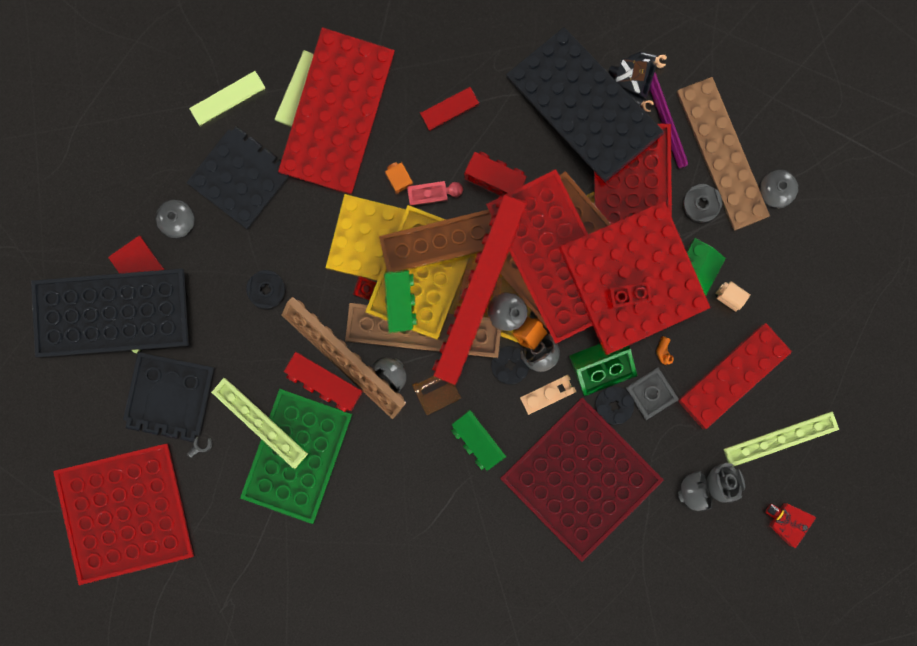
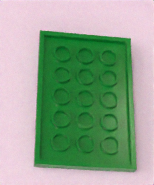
[240,389,353,524]

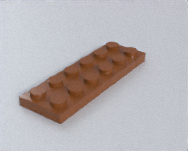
[379,209,492,272]

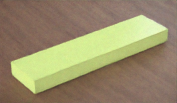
[275,50,314,127]
[189,71,265,126]

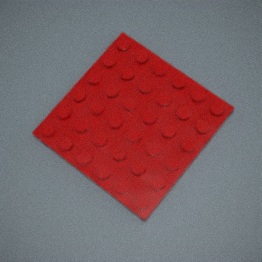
[559,201,710,355]
[53,443,194,585]

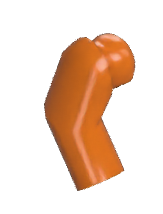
[656,336,674,365]

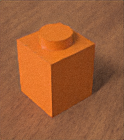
[385,162,413,194]
[512,317,547,350]

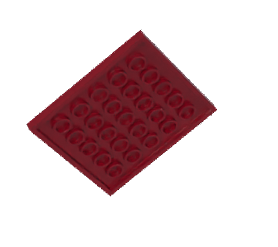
[500,397,664,562]

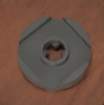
[683,184,722,223]

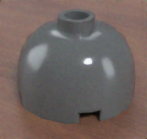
[759,170,798,208]
[155,200,195,238]
[487,292,528,331]
[520,334,560,372]
[370,357,407,393]
[707,463,745,503]
[678,471,713,511]

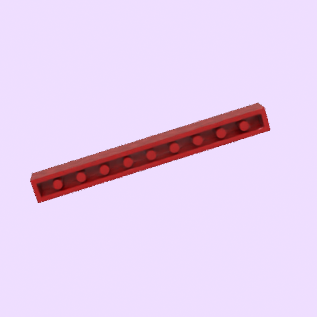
[432,194,528,385]

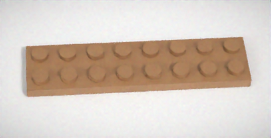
[677,77,770,231]
[282,297,406,419]
[345,303,501,358]

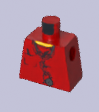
[765,503,816,548]

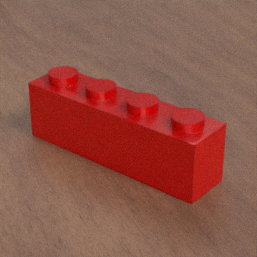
[284,352,363,412]

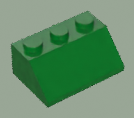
[686,238,726,296]
[384,270,417,333]
[569,343,637,396]
[451,410,506,471]

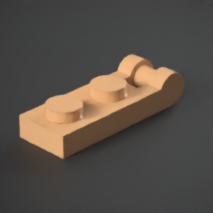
[520,375,577,415]

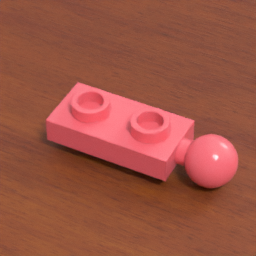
[407,181,463,206]

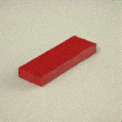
[420,87,479,131]

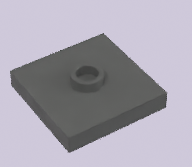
[626,367,679,420]

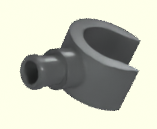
[187,437,212,458]

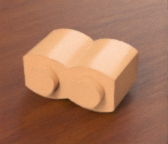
[716,281,750,312]

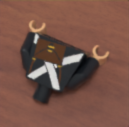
[608,51,667,112]

